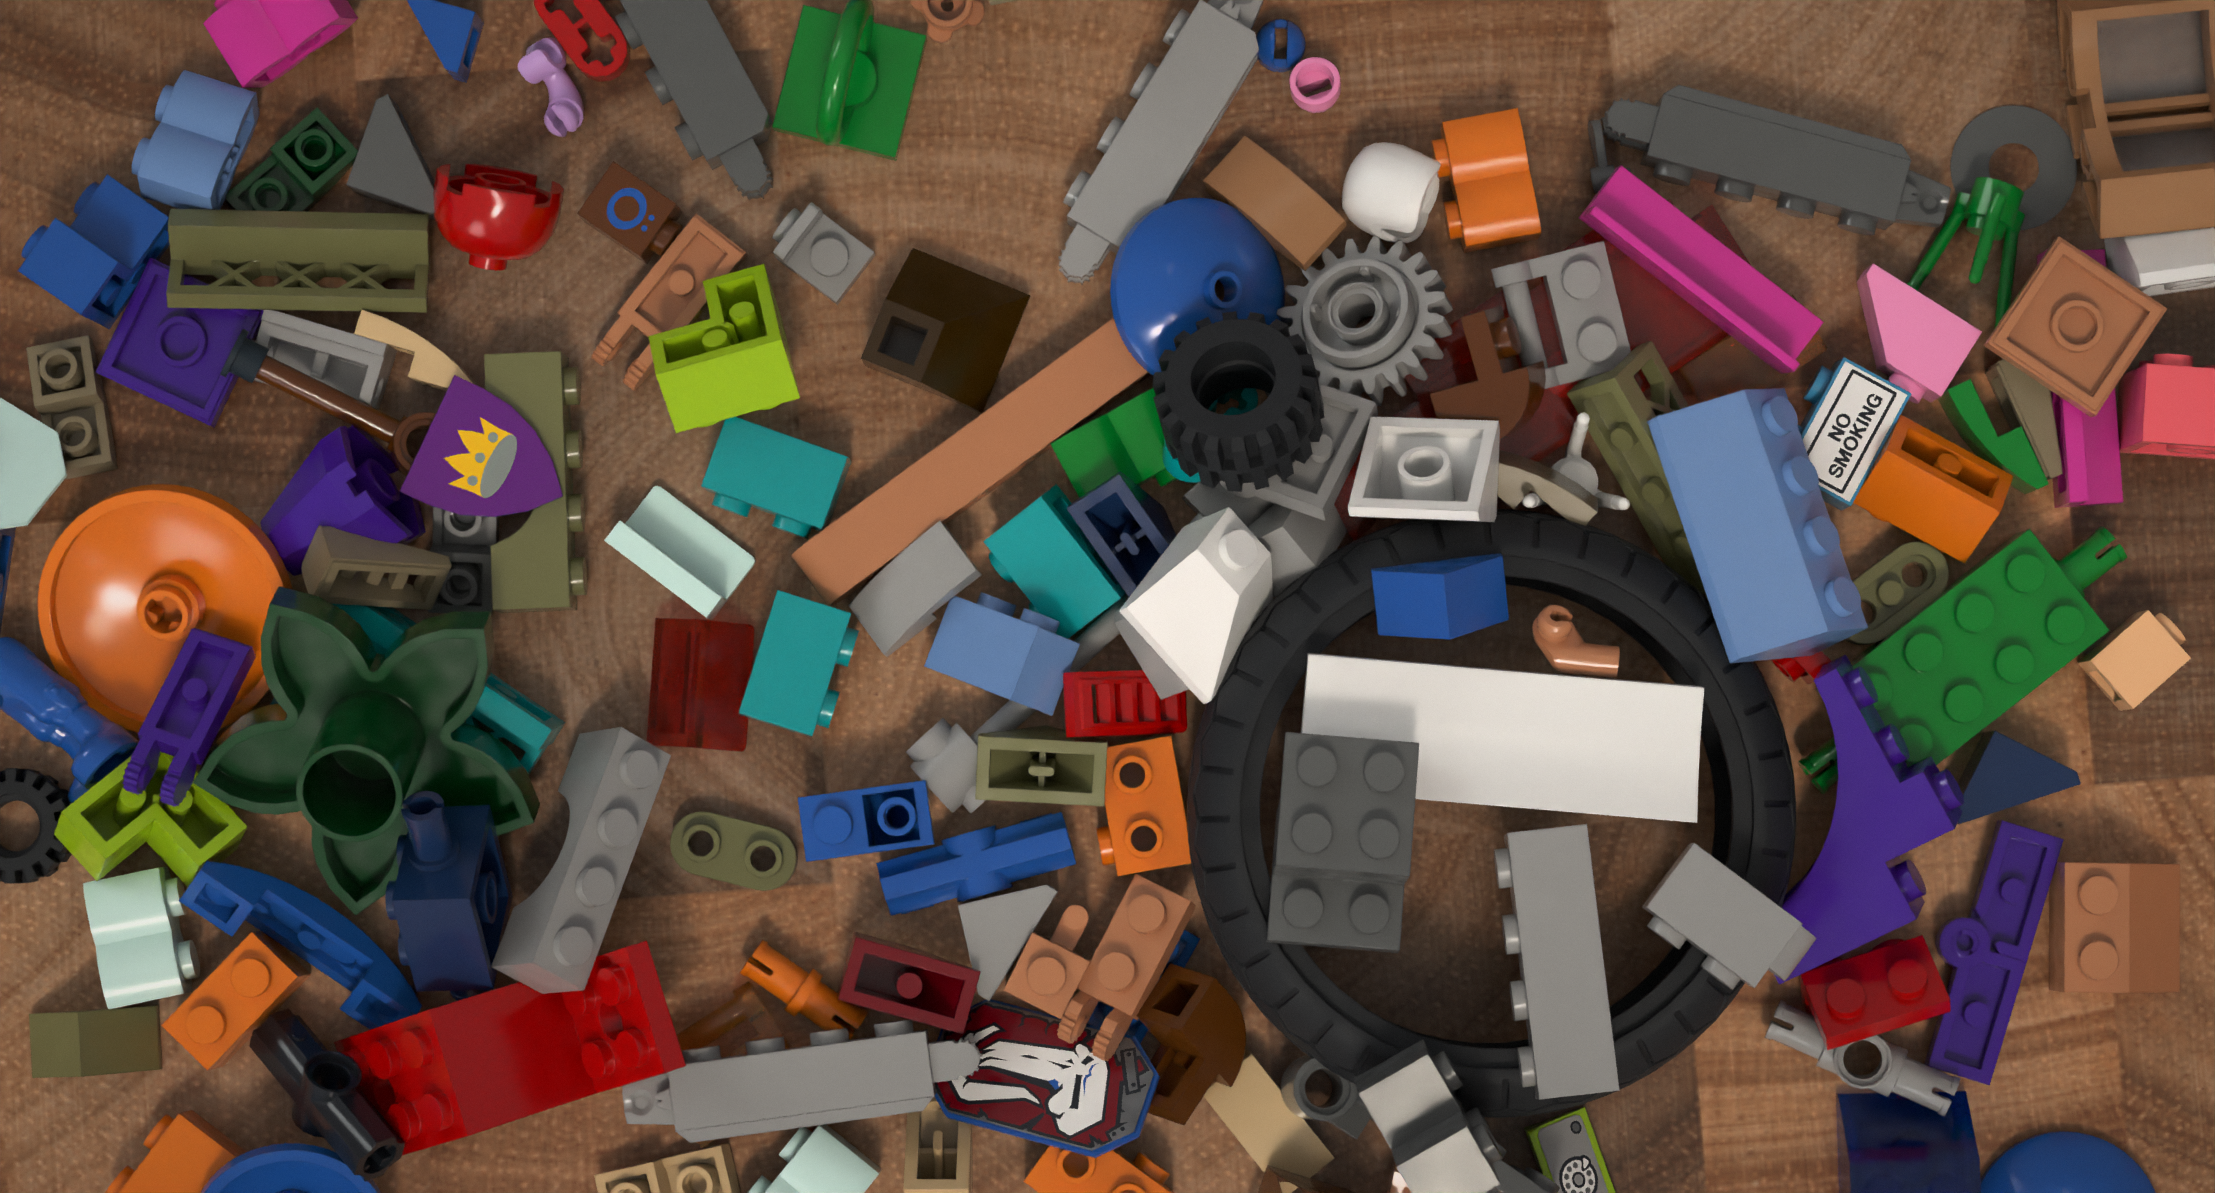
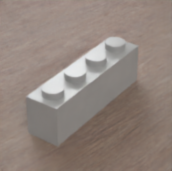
[1494,824,1620,1100]

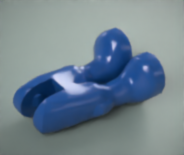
[0,637,139,804]

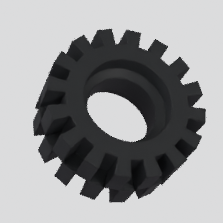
[0,768,72,884]

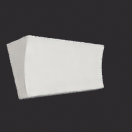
[1301,653,1704,823]

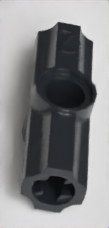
[249,1008,405,1181]

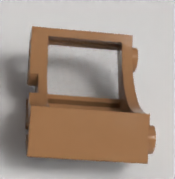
[2057,0,2215,239]

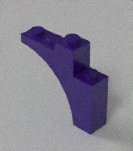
[1774,654,1964,985]

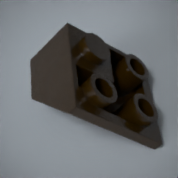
[861,248,1031,413]

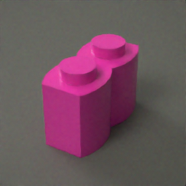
[203,0,358,88]

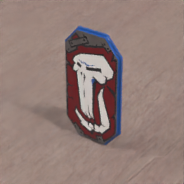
[934,999,1160,1158]

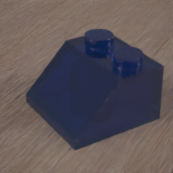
[1836,1091,1981,1193]

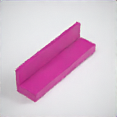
[1579,165,1824,374]

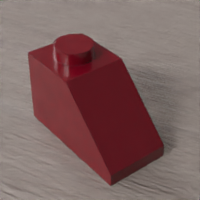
[837,931,981,1034]

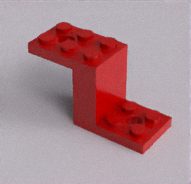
[334,940,686,1155]

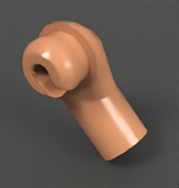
[1532,604,1620,679]

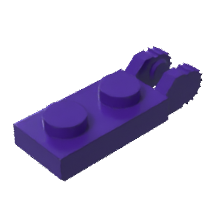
[122,628,256,807]

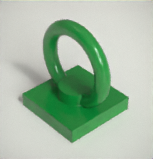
[772,0,927,161]

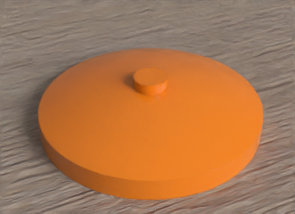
[38,484,293,733]

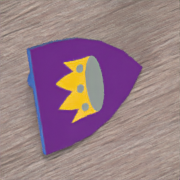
[400,375,563,517]

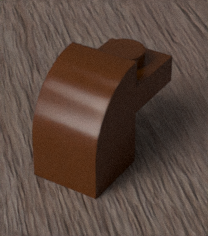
[1430,305,1546,440]
[1136,963,1246,1125]

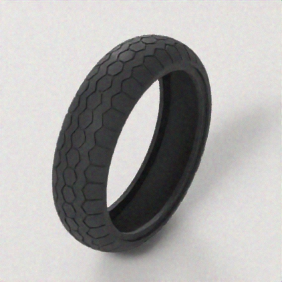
[1187,509,1796,1118]

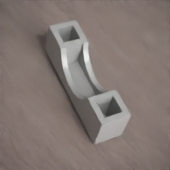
[491,727,671,994]

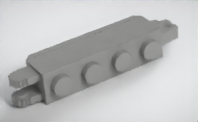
[1058,0,1264,285]
[622,1019,983,1143]

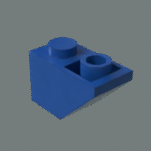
[798,780,935,862]

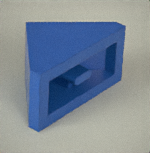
[1371,553,1509,640]

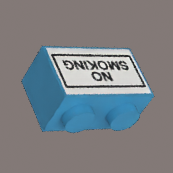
[1797,357,1911,510]

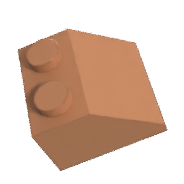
[2049,862,2180,993]

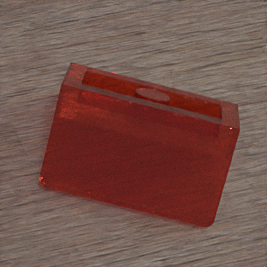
[647,618,755,752]

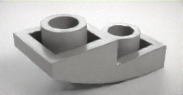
[848,521,982,657]

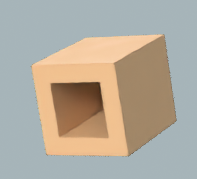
[2078,610,2191,711]

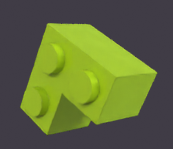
[648,264,800,433]
[54,752,247,887]

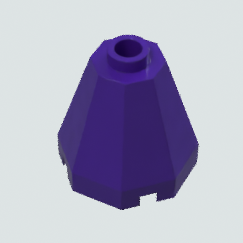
[260,425,426,576]

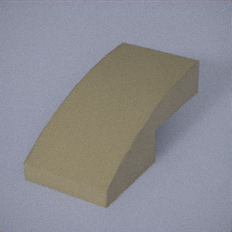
[1497,450,1598,526]

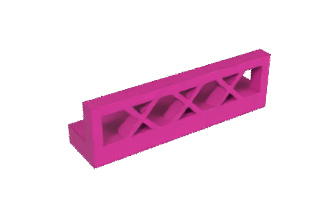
[2036,248,2123,508]

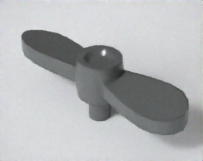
[1588,119,1631,194]

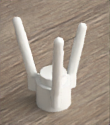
[1522,412,1630,510]

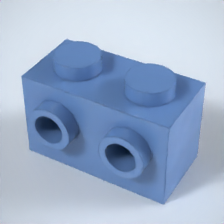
[924,592,1080,716]

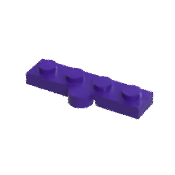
[1924,820,2064,1085]

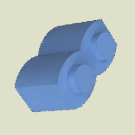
[132,70,259,210]

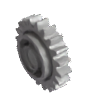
[1277,236,1453,406]

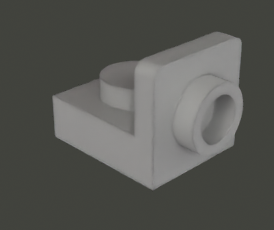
[772,202,876,305]

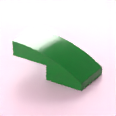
[1938,379,2049,494]

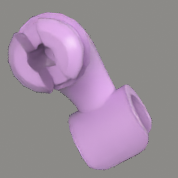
[518,37,584,137]

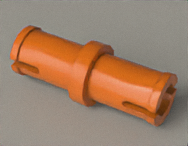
[739,939,868,1039]

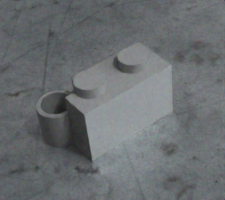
[1642,843,1816,990]

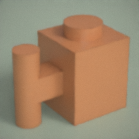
[1003,904,1091,1019]

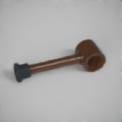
[220,329,436,476]

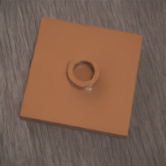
[1983,236,2167,418]

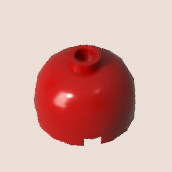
[433,164,564,271]

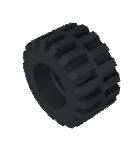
[1153,311,1324,492]

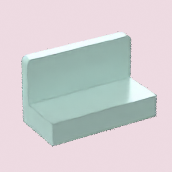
[604,486,756,621]

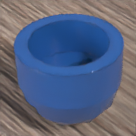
[1256,19,1306,72]

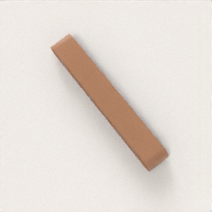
[791,318,1152,607]

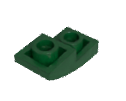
[225,107,358,212]

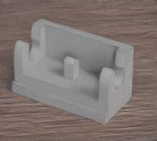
[254,310,397,410]

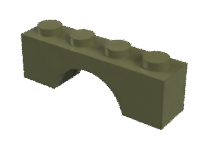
[484,351,588,613]

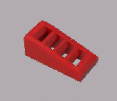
[1063,670,1187,738]

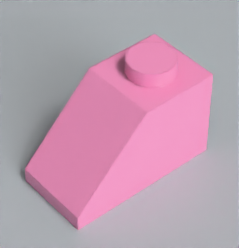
[1857,263,1982,404]

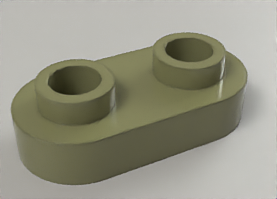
[1844,542,1949,645]
[670,811,798,891]

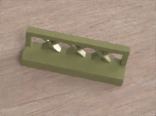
[166,209,431,313]
[1567,341,1708,600]

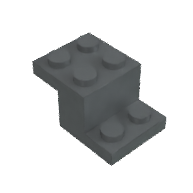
[1266,732,1419,953]

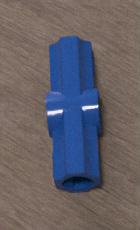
[876,812,1077,916]

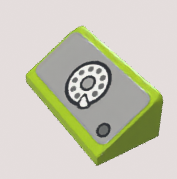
[1524,1107,1615,1193]

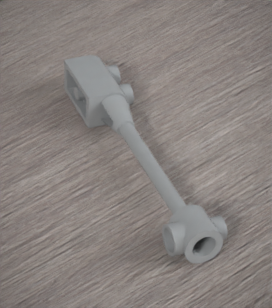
[906,481,1275,813]

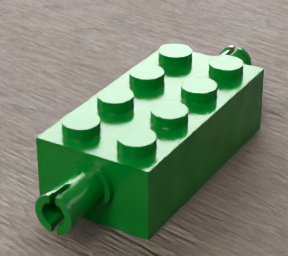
[1798,526,2127,794]

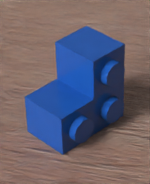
[18,174,170,329]

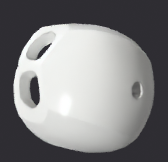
[1342,142,1441,244]

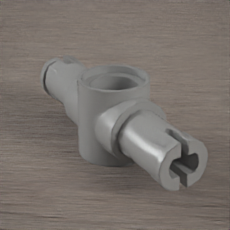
[1764,1000,1961,1116]

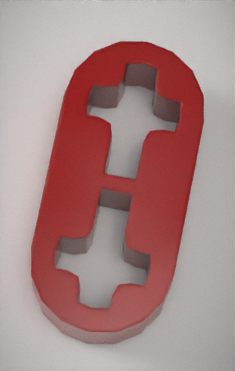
[534,0,630,82]

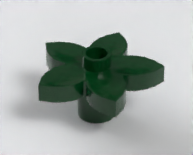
[193,586,540,916]

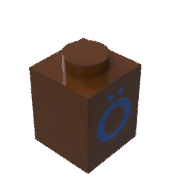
[577,161,683,264]

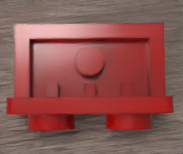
[1800,935,1951,1051]

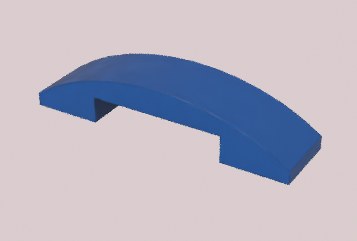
[179,861,422,1030]

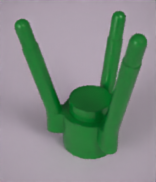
[1907,177,2025,329]

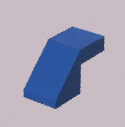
[407,0,484,83]

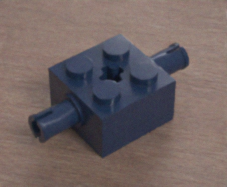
[385,791,513,1001]

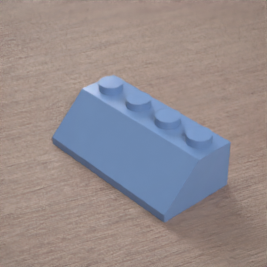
[1647,388,1868,663]

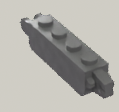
[615,0,774,200]
[1600,85,1951,235]

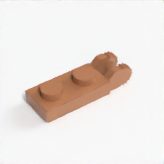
[591,214,748,391]
[1057,874,1196,1061]

